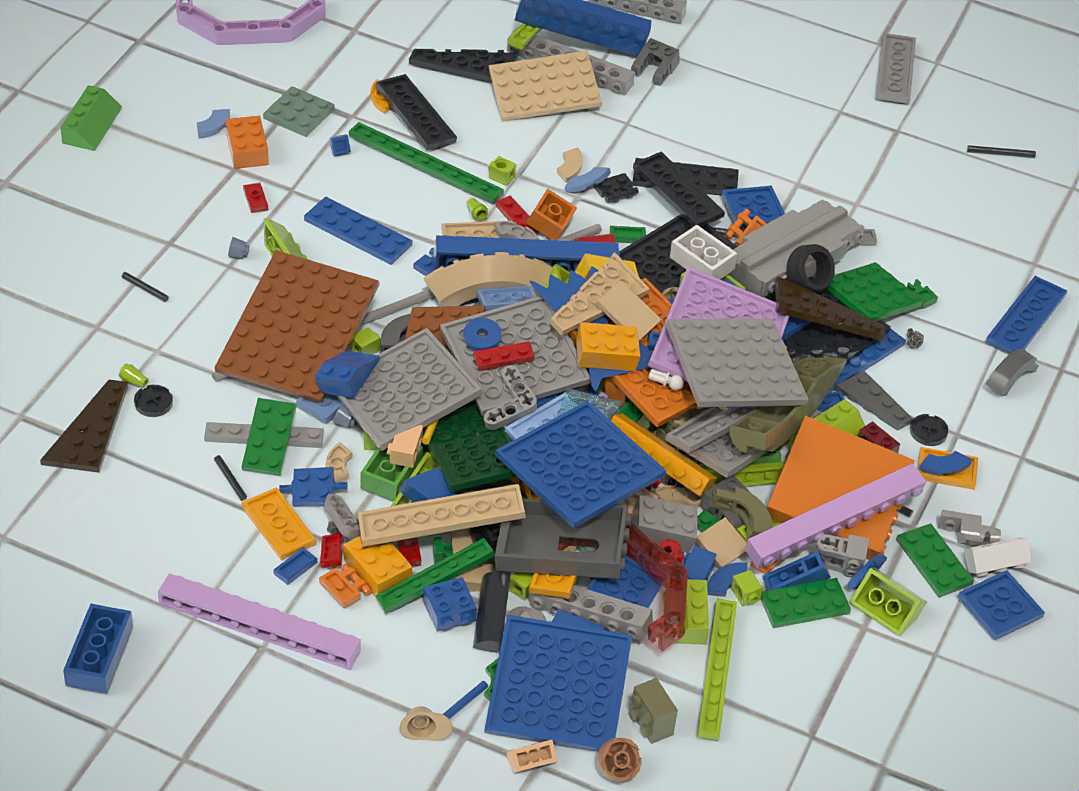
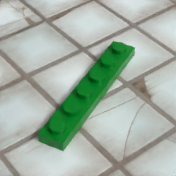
[375,538,495,614]

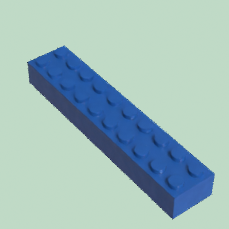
[433,235,620,272]

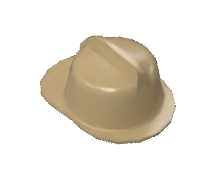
[400,706,453,741]

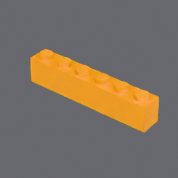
[611,414,717,496]

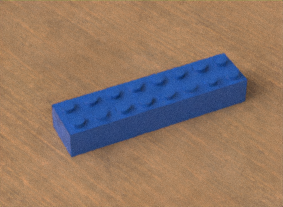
[514,0,652,57]

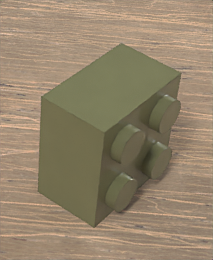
[630,678,678,744]

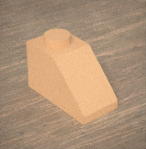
[387,425,423,468]

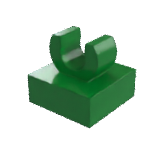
[433,537,453,564]

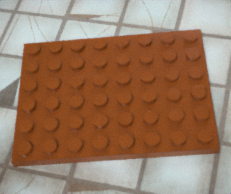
[214,250,380,403]

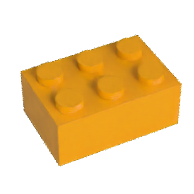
[576,322,640,371]
[344,536,412,598]

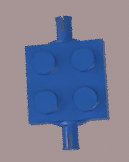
[279,467,348,507]

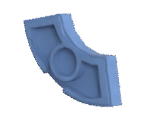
[197,109,230,138]
[564,167,611,192]

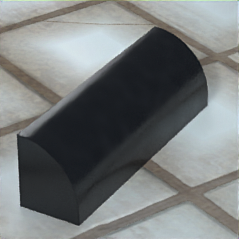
[473,571,511,653]

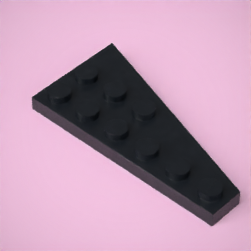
[409,49,519,82]

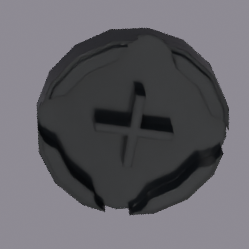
[134,385,173,417]
[910,414,948,446]

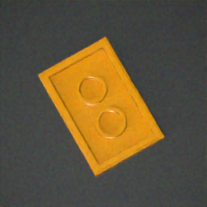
[918,447,978,490]

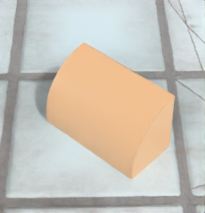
[505,740,558,772]

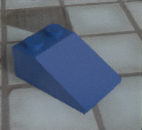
[315,350,380,399]

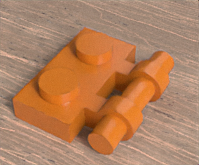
[725,209,767,246]
[319,563,372,608]

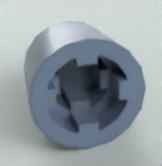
[228,237,250,258]
[333,404,357,428]

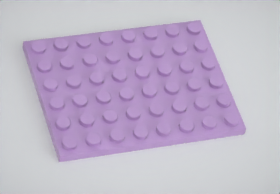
[648,267,789,409]

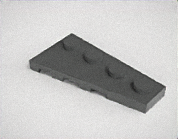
[835,371,913,431]

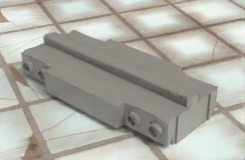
[728,199,864,297]

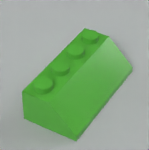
[60,85,122,151]

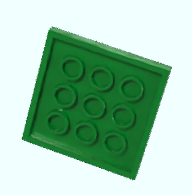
[826,262,924,321]

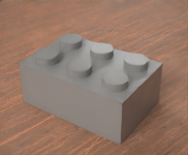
[632,495,697,553]

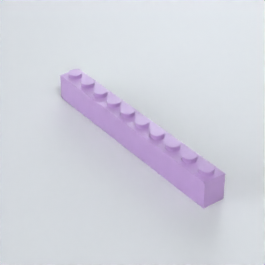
[744,464,926,568]
[158,573,361,671]

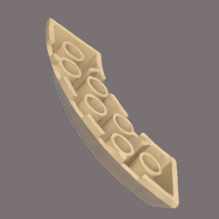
[424,252,552,306]

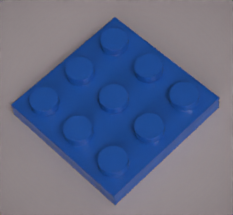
[721,185,785,230]
[587,555,666,608]
[958,570,1045,640]

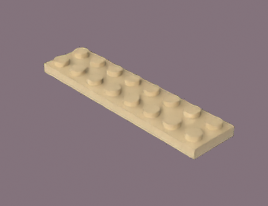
[358,484,526,547]

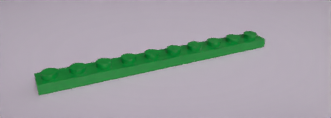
[349,122,504,204]

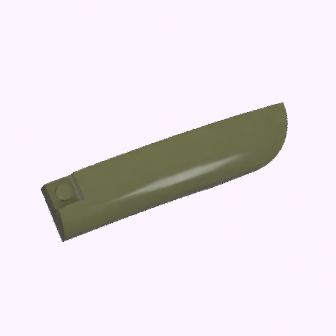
[730,356,847,453]

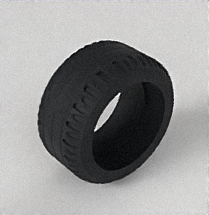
[787,244,835,292]

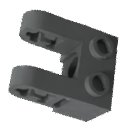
[631,38,680,85]
[700,475,750,530]

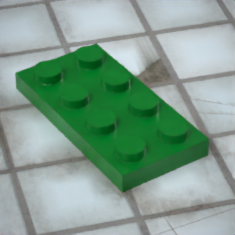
[241,398,297,476]
[896,523,974,598]
[761,578,851,628]

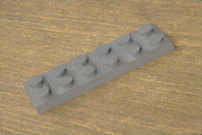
[876,33,916,104]

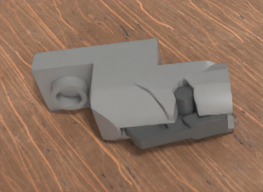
[938,510,1001,547]

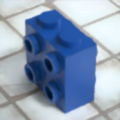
[423,577,477,631]

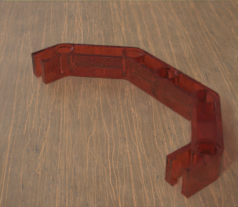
[558,523,688,651]

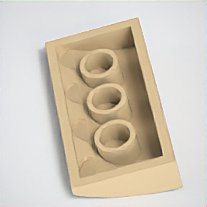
[450,525,495,592]

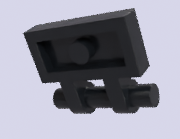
[594,173,639,203]

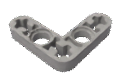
[484,365,537,430]
[324,494,361,538]

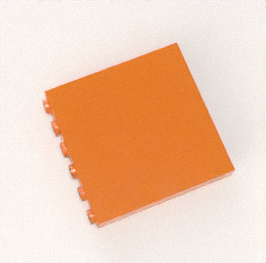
[767,415,915,560]

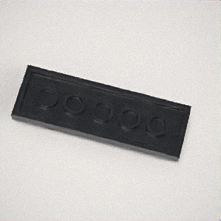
[376,74,457,150]
[633,151,725,227]
[633,158,739,196]

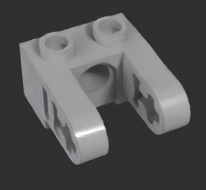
[816,534,870,577]

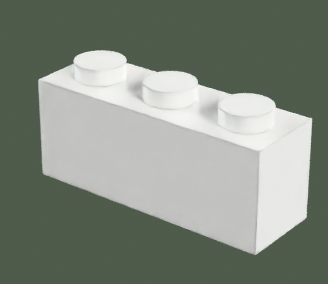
[964,537,1032,576]

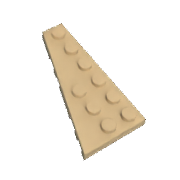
[550,252,650,336]

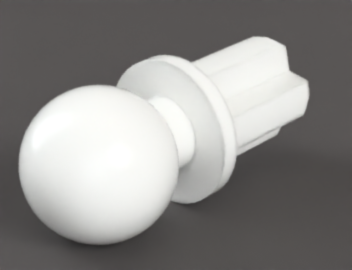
[649,369,684,391]

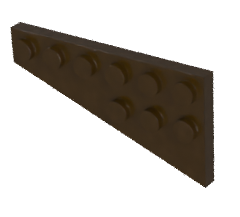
[775,276,885,341]
[40,379,128,473]

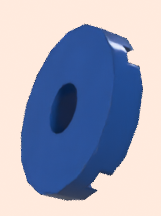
[463,318,502,351]

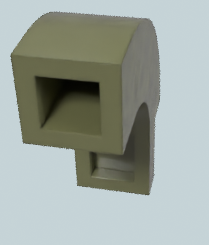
[710,487,773,541]

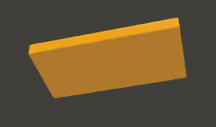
[241,487,317,561]

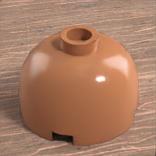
[597,738,642,782]

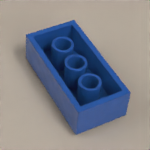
[63,603,133,694]

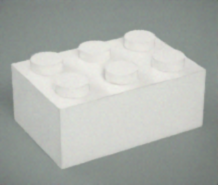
[670,225,737,280]

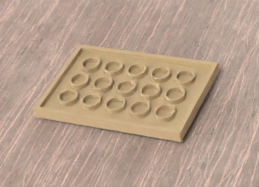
[489,51,602,121]

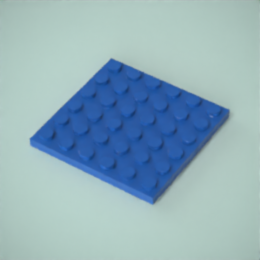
[495,400,666,529]
[484,615,632,752]

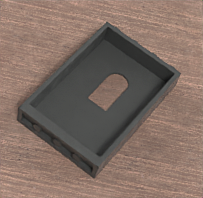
[495,498,632,579]

